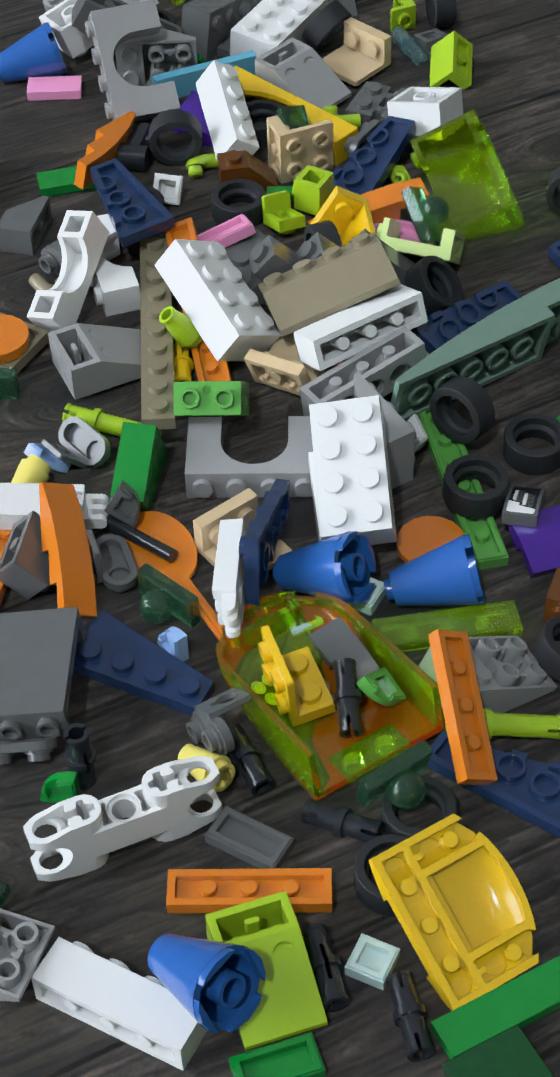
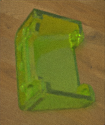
[410,109,526,240]

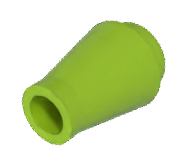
[159,306,202,349]

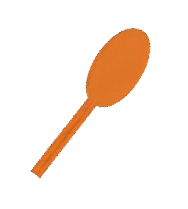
[124,511,237,649]

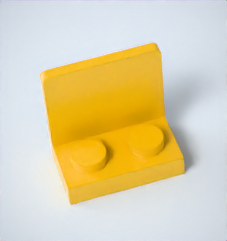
[310,186,376,246]
[257,625,336,727]

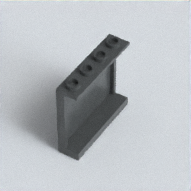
[0,607,86,741]

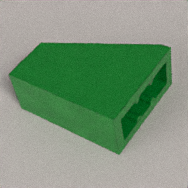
[110,422,167,512]

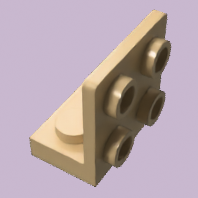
[322,17,391,86]
[267,115,333,184]
[244,332,327,396]
[193,488,292,571]

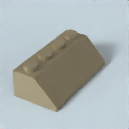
[258,233,400,337]

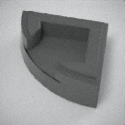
[104,480,140,527]

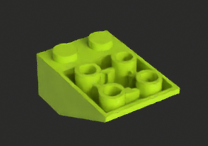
[205,891,328,1051]

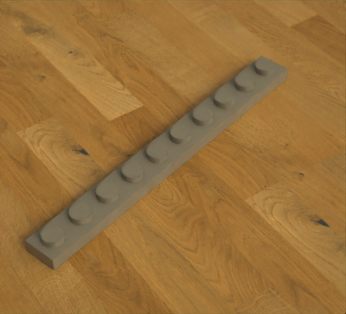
[140,236,176,430]

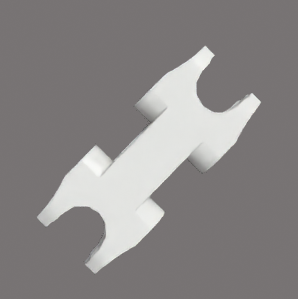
[23,756,223,882]

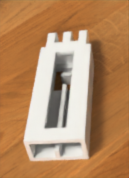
[0,483,109,530]
[212,518,246,638]

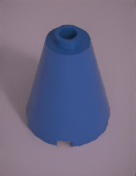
[0,22,68,83]
[272,531,376,604]
[383,534,486,606]
[148,933,266,1034]

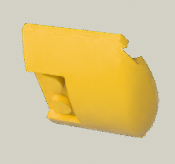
[368,813,539,1011]

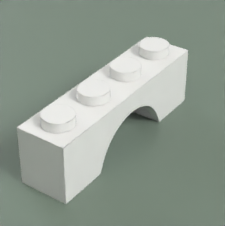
[27,210,110,332]
[90,214,140,317]

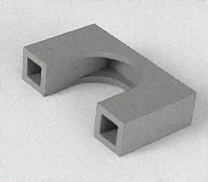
[85,0,180,122]
[185,416,313,498]

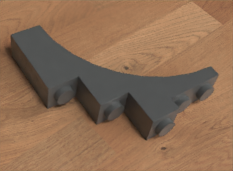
[242,229,415,305]

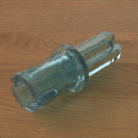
[391,27,427,66]

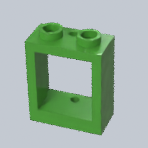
[173,381,250,416]

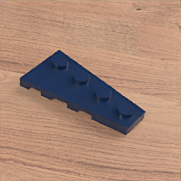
[333,116,416,195]
[90,158,175,248]
[410,280,523,354]

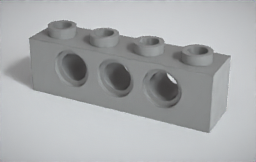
[299,326,426,416]

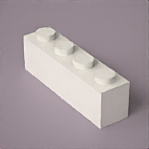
[195,60,260,159]
[293,284,428,371]
[31,937,208,1071]

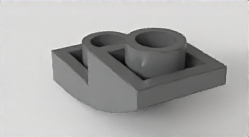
[308,616,380,690]

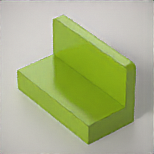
[430,31,473,90]

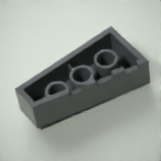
[181,0,262,62]

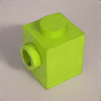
[292,165,334,216]

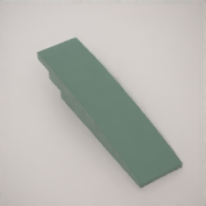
[391,278,560,421]

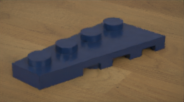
[239,479,290,605]
[73,609,215,716]
[423,730,560,838]

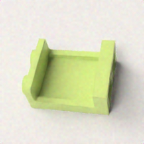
[376,217,466,265]

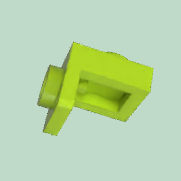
[390,0,416,34]
[261,190,306,235]

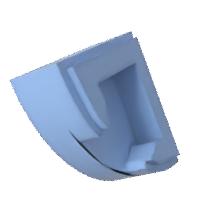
[24,443,71,473]
[157,626,189,662]

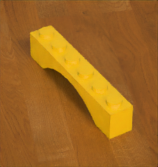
[234,66,358,166]

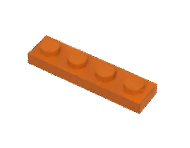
[428,629,498,785]
[166,868,332,914]

